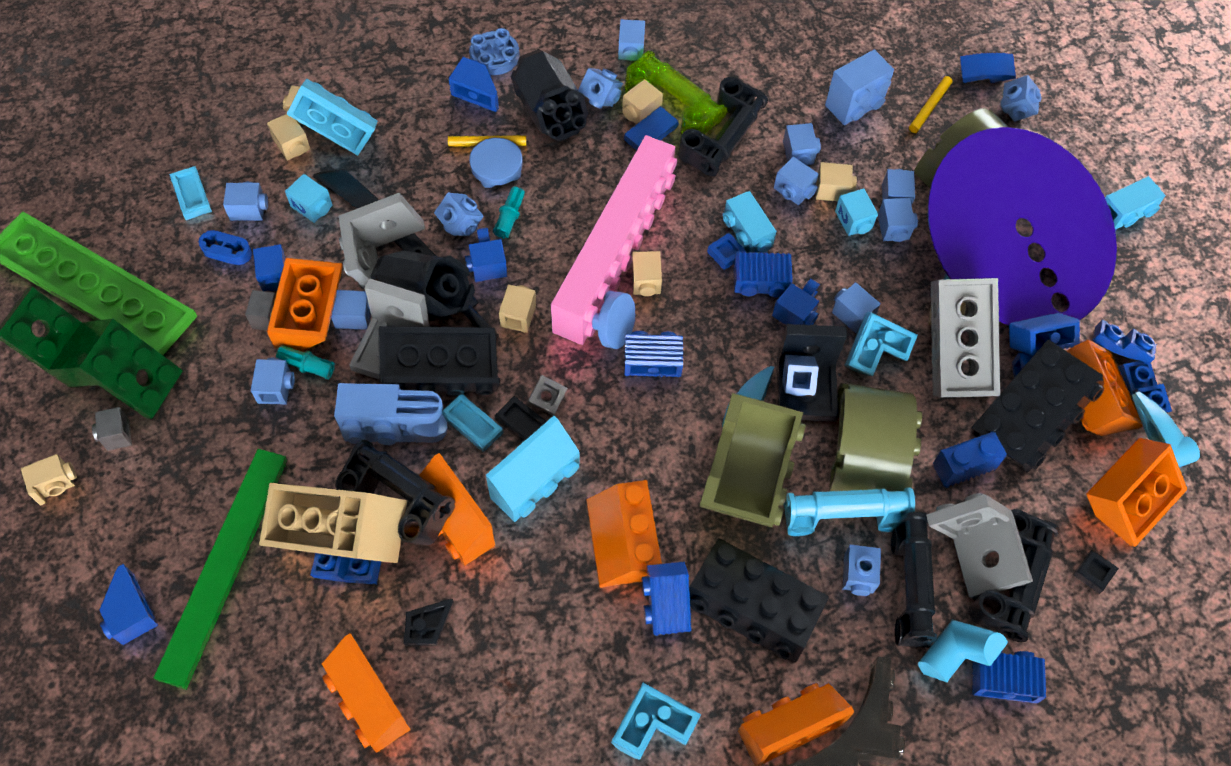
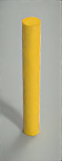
[909,76,953,133]
[448,135,526,147]

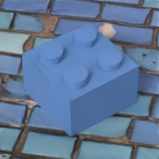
[825,49,894,125]

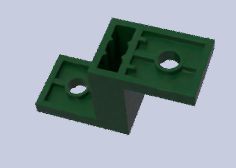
[0,287,183,419]

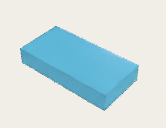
[169,166,212,220]
[442,394,504,452]

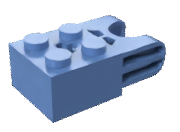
[334,383,448,445]

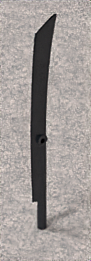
[313,169,499,340]

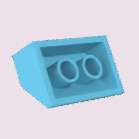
[287,78,378,156]
[486,416,580,522]

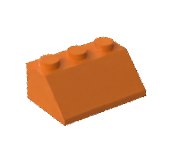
[267,258,343,351]
[1067,340,1143,436]
[1086,438,1187,547]
[419,453,495,566]
[586,480,662,588]
[322,633,411,753]
[738,683,855,766]

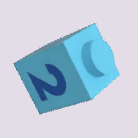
[285,174,333,223]
[835,188,878,236]

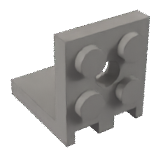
[338,193,425,289]
[349,278,430,379]
[926,493,1033,599]

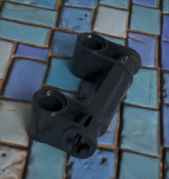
[678,77,768,176]
[335,440,455,546]
[969,509,1060,642]
[891,512,937,648]

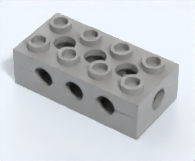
[931,278,1000,397]

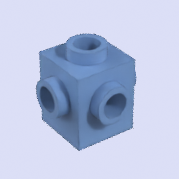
[578,68,623,109]
[1001,75,1041,122]
[434,192,484,236]

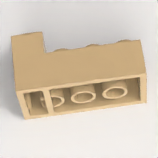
[259,483,407,563]

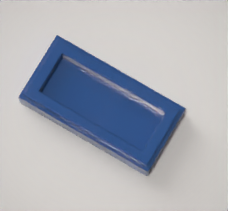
[624,106,679,151]

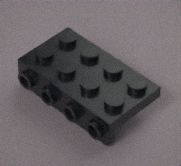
[378,326,500,395]
[971,340,1105,473]
[689,538,829,662]

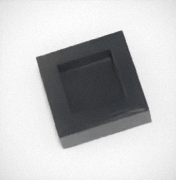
[1073,550,1119,594]

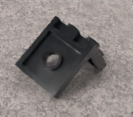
[777,324,847,422]

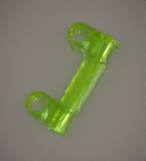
[624,50,727,135]

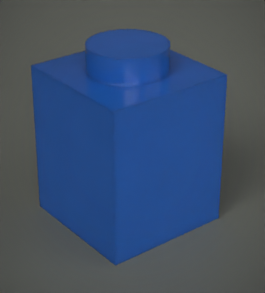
[253,244,286,291]

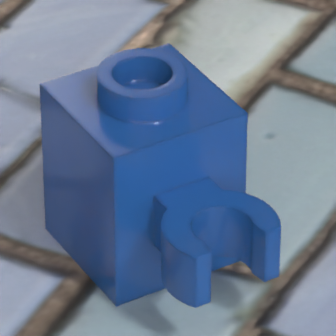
[465,228,508,282]
[772,279,820,325]

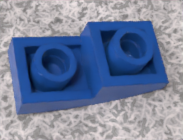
[960,53,1016,83]
[1092,320,1157,362]
[1118,361,1172,413]
[310,553,382,584]

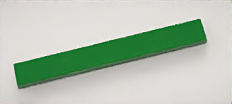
[153,449,288,690]

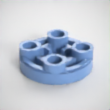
[469,28,520,75]
[469,138,523,188]
[592,290,635,349]

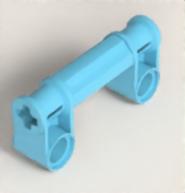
[784,487,915,536]

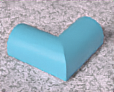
[844,312,918,376]
[918,619,1008,682]
[611,683,701,759]

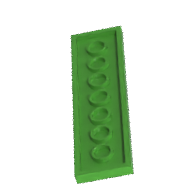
[0,211,197,355]

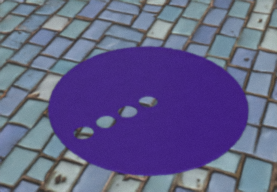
[928,127,1117,326]

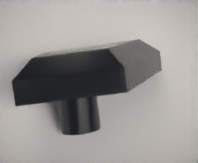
[404,599,454,646]

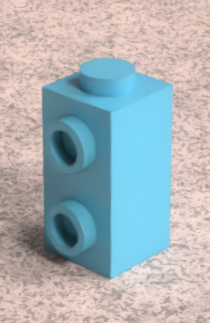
[1105,176,1166,230]
[723,191,777,253]

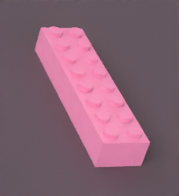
[551,135,677,345]

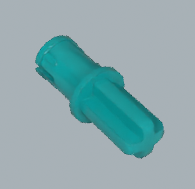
[492,186,525,239]
[276,345,335,380]

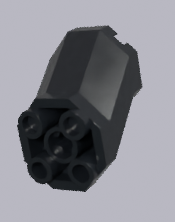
[511,49,588,141]
[370,251,475,317]

